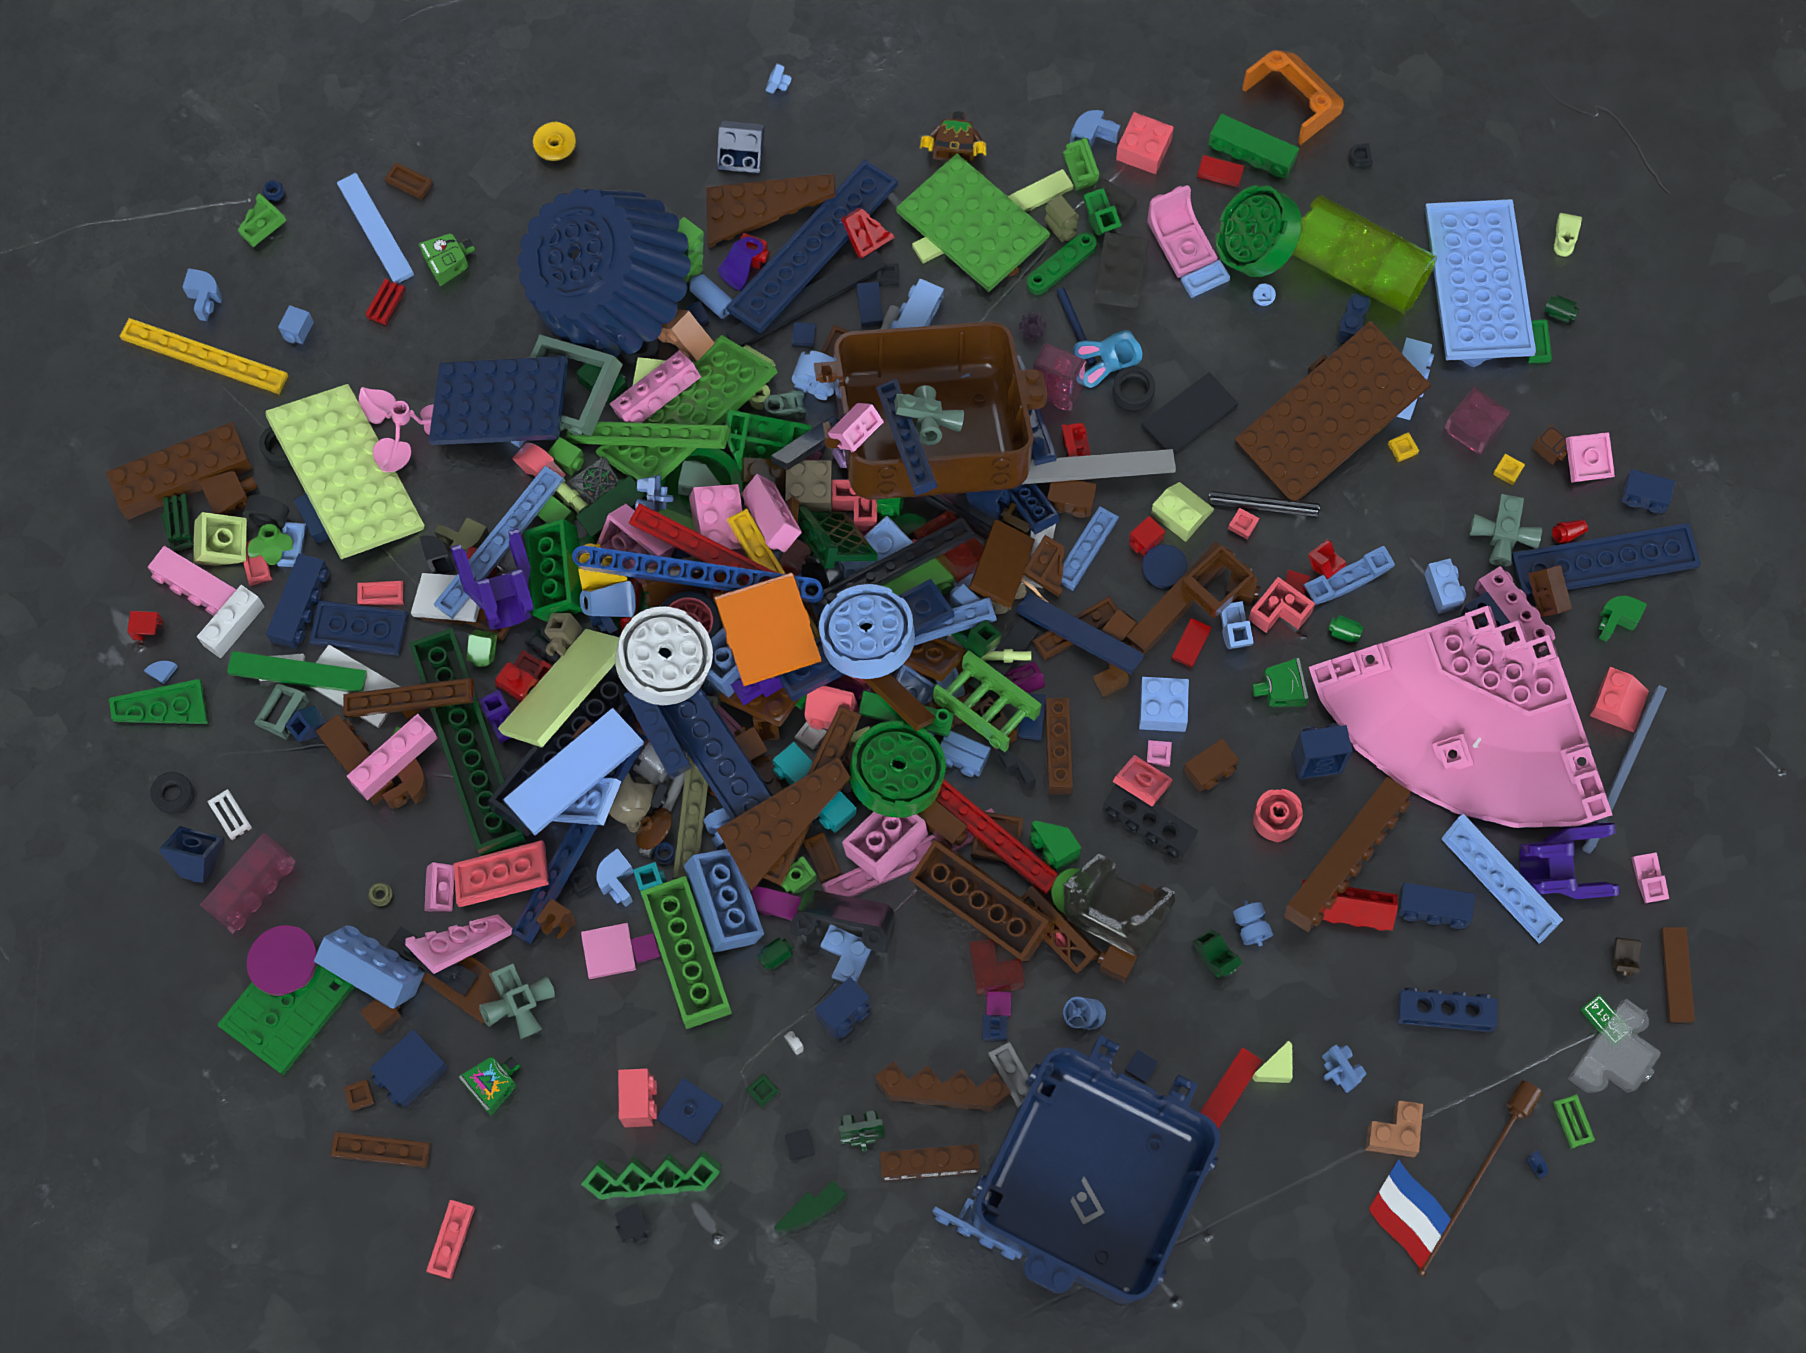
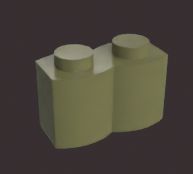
[1045,195,1078,242]

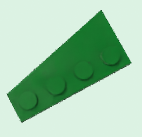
[109,679,208,724]

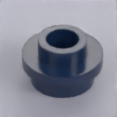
[263,180,285,201]
[653,842,676,865]

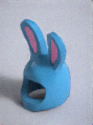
[1073,330,1143,388]

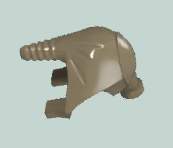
[609,772,656,832]

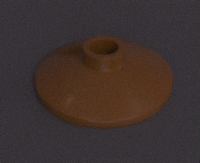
[636,808,672,850]

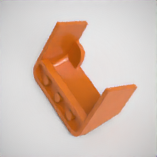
[1242,50,1344,145]

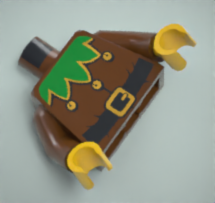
[920,111,986,163]

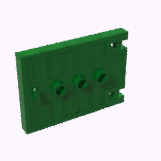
[217,964,355,1076]

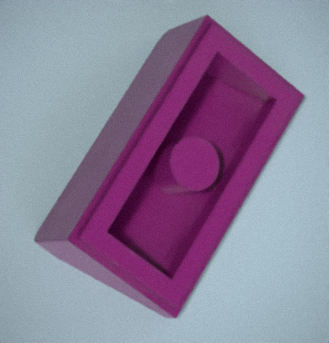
[1005,661,1045,693]

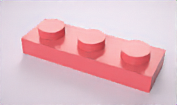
[426,1200,475,1279]

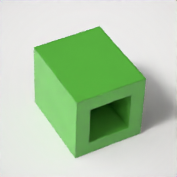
[548,437,584,476]

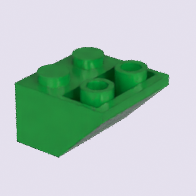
[1029,821,1081,873]

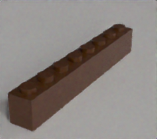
[1284,777,1411,932]

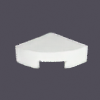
[783,1031,804,1056]

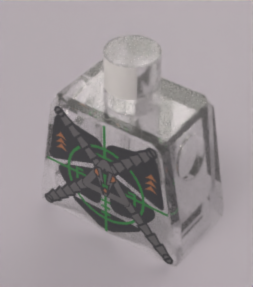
[570,457,618,505]

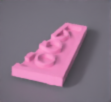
[406,914,512,974]

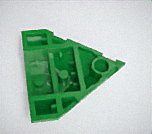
[725,410,812,487]

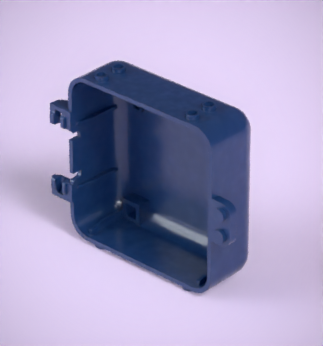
[971,1035,1220,1304]

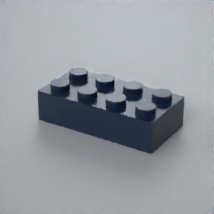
[1008,483,1059,535]

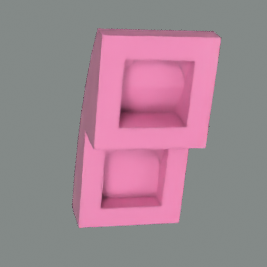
[1631,852,1669,903]

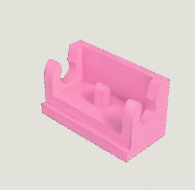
[828,403,883,452]

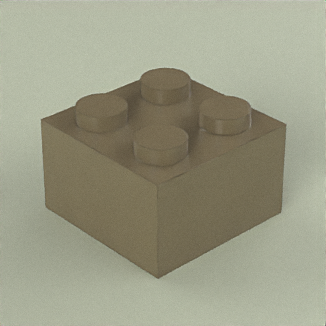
[785,460,833,512]

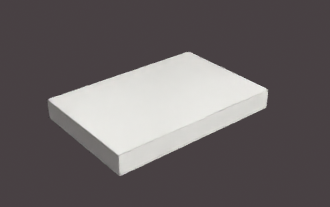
[411,573,480,622]

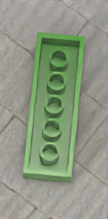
[641,876,732,1029]

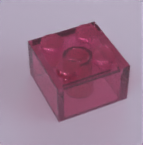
[1444,387,1511,455]

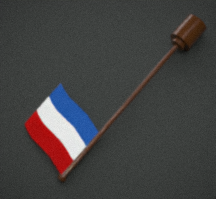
[1369,1080,1543,1276]

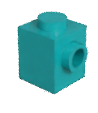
[633,862,667,899]

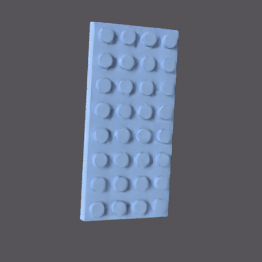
[1425,200,1536,360]

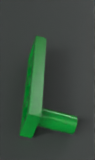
[858,691,954,737]

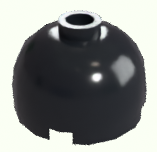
[801,555,845,595]

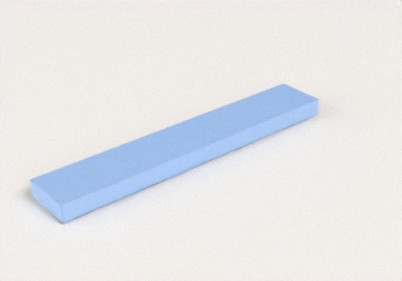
[337,173,414,284]

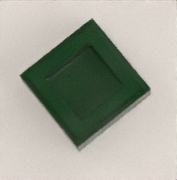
[746,1073,780,1108]

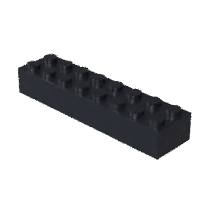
[488,665,632,836]

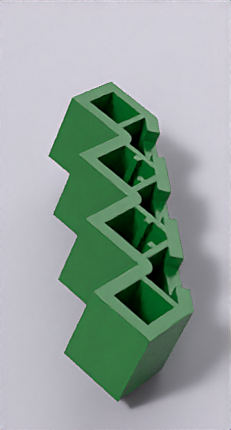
[581,1150,722,1200]

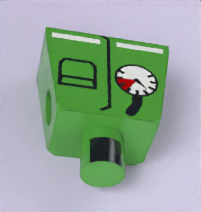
[419,234,475,286]

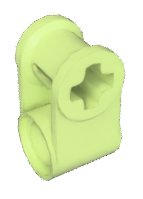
[1554,213,1582,257]

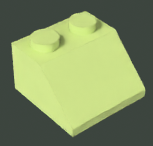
[1151,482,1214,542]
[193,512,247,566]

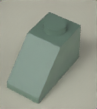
[678,460,721,496]

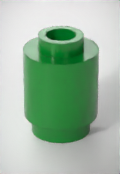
[1328,615,1364,643]

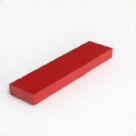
[1200,1047,1263,1129]

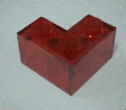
[969,939,1025,995]

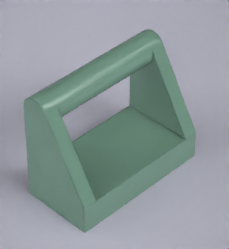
[254,684,309,740]

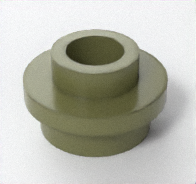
[368,883,393,906]

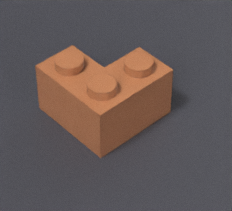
[658,309,714,361]
[1366,1101,1423,1157]

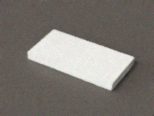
[310,645,400,728]

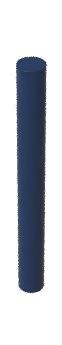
[1057,287,1097,366]

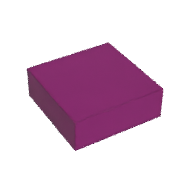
[631,933,660,964]
[987,992,1011,1017]

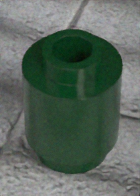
[1544,295,1579,323]
[757,937,793,971]

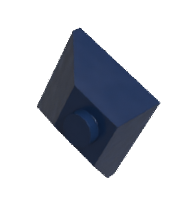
[160,826,223,883]

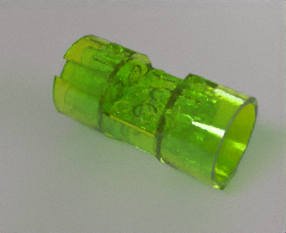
[1292,195,1437,315]

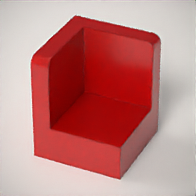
[1308,540,1346,580]
[127,611,163,640]

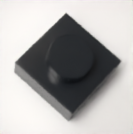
[649,783,668,811]

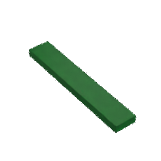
[227,651,368,693]

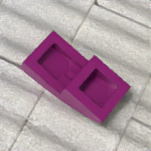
[751,887,801,921]

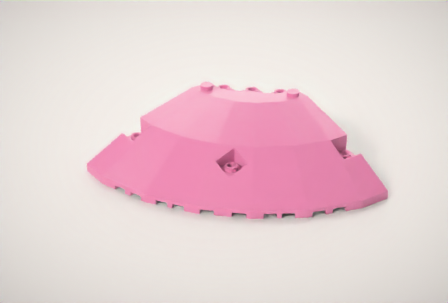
[1309,606,1613,828]

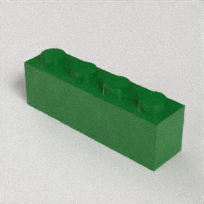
[1208,114,1299,179]

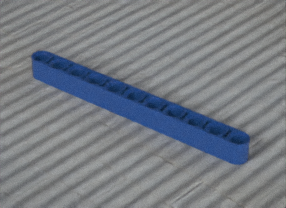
[572,546,824,603]

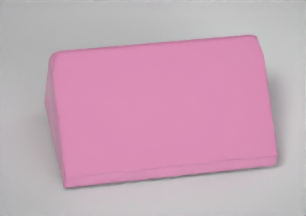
[424,862,454,912]

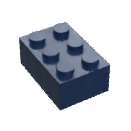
[1292,723,1352,780]

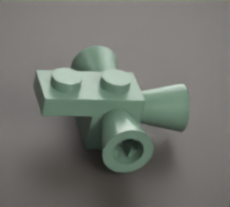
[894,386,964,445]
[1469,494,1542,567]
[479,964,555,1039]

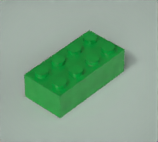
[524,519,585,622]

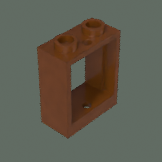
[1181,544,1254,619]

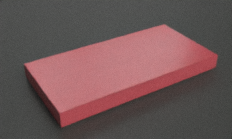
[453,840,549,907]

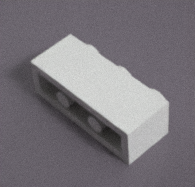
[197,585,265,658]

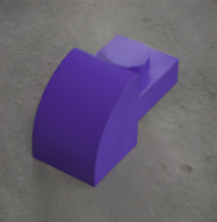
[731,676,782,705]
[479,690,512,743]

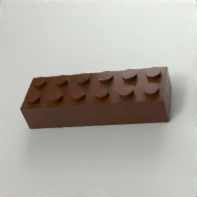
[106,422,253,520]
[908,840,1055,961]

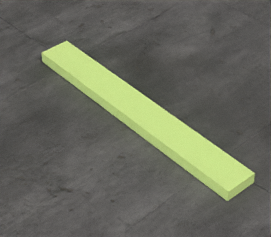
[912,169,1074,264]

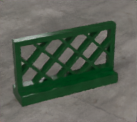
[798,505,878,569]

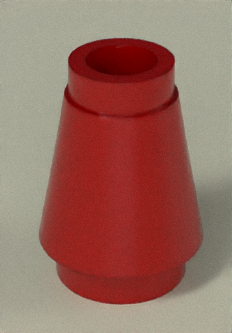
[1552,519,1588,544]

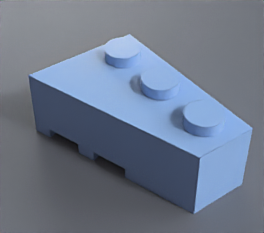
[1397,337,1434,420]

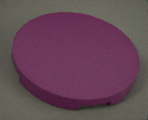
[247,925,318,996]

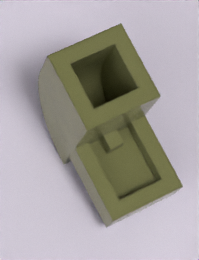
[434,518,490,554]

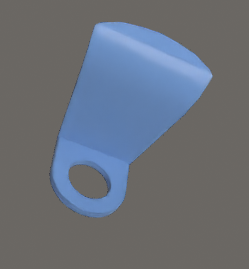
[580,580,636,617]

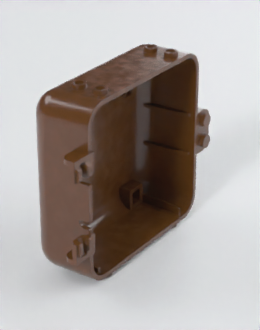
[814,322,1047,500]

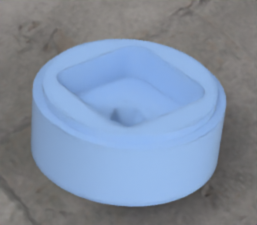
[1253,284,1275,306]

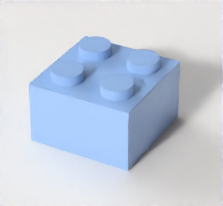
[1139,677,1189,732]

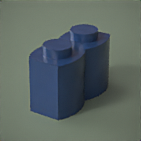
[1337,293,1370,344]

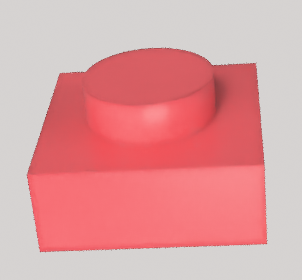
[1228,508,1259,540]

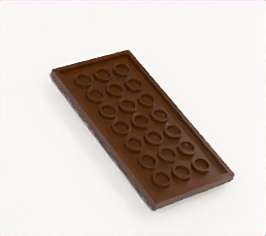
[1235,321,1431,501]

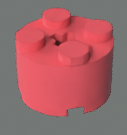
[1253,789,1303,842]

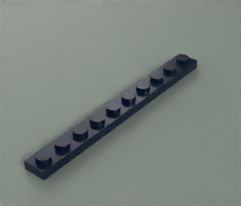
[512,729,647,944]

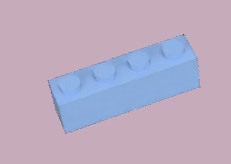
[890,279,944,329]

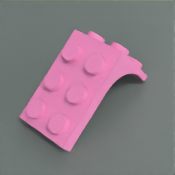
[1147,185,1218,278]

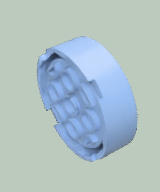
[819,584,915,679]

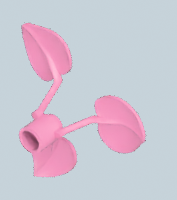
[359,387,434,472]

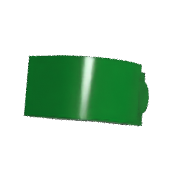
[1082,188,1122,235]
[1598,596,1647,642]

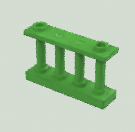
[933,651,1042,752]

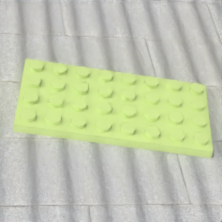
[265,384,425,559]

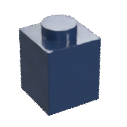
[285,706,328,742]

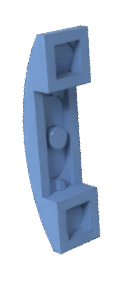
[1304,546,1395,605]

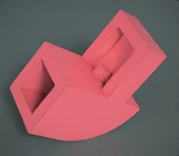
[512,443,566,478]

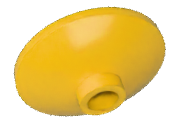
[533,122,576,161]

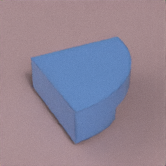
[144,661,178,685]

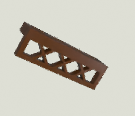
[1021,886,1101,974]

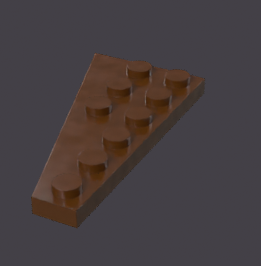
[706,173,836,248]
[716,757,851,891]

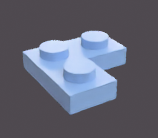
[821,925,872,983]

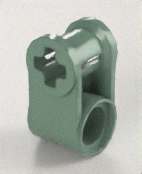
[764,390,808,420]

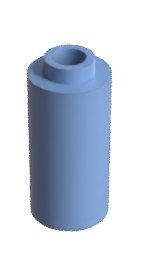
[689,274,733,318]

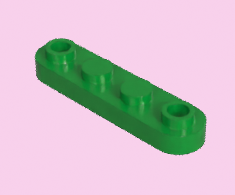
[1027,232,1096,295]

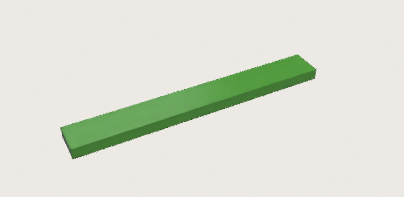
[565,421,731,449]

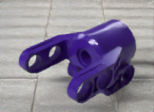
[451,528,534,630]
[1519,823,1620,899]

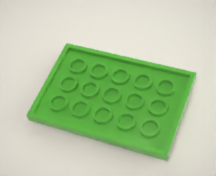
[896,154,1050,292]

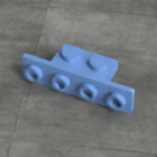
[933,1198,1023,1261]

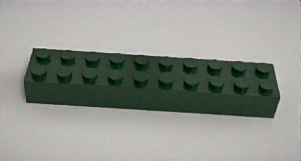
[409,628,526,856]

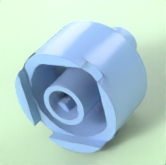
[792,351,835,400]

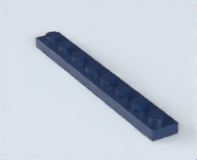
[876,378,938,496]

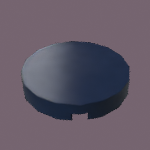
[1142,544,1188,589]

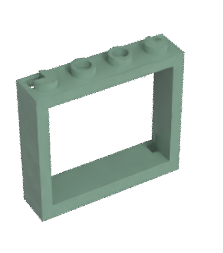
[530,335,622,436]

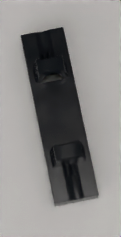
[387,926,479,997]

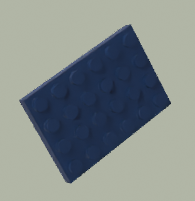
[429,356,568,445]

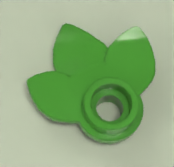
[248,524,293,565]

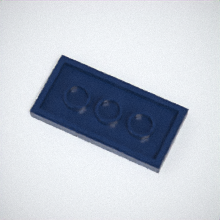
[309,600,409,656]

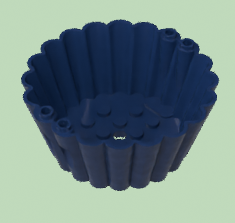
[517,188,691,358]

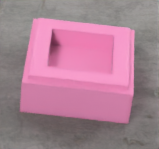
[1147,740,1172,767]

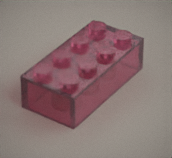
[200,833,295,934]

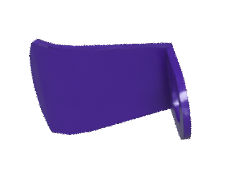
[718,237,763,291]

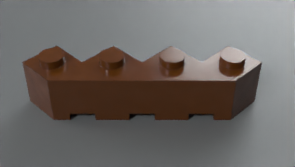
[875,1061,1011,1112]

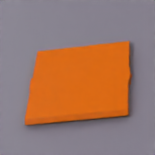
[714,573,821,686]

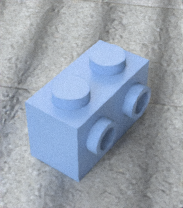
[1424,559,1466,615]

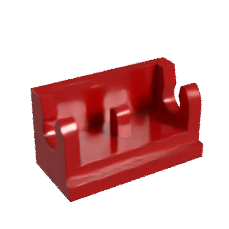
[1061,423,1091,457]

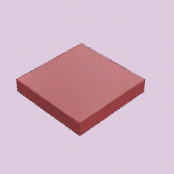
[1113,755,1173,807]

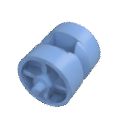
[704,808,732,851]
[1233,901,1273,947]
[1063,997,1106,1030]

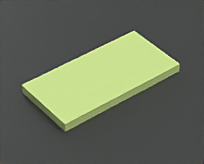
[498,629,620,747]

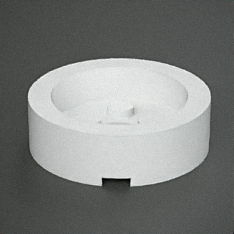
[615,607,713,705]

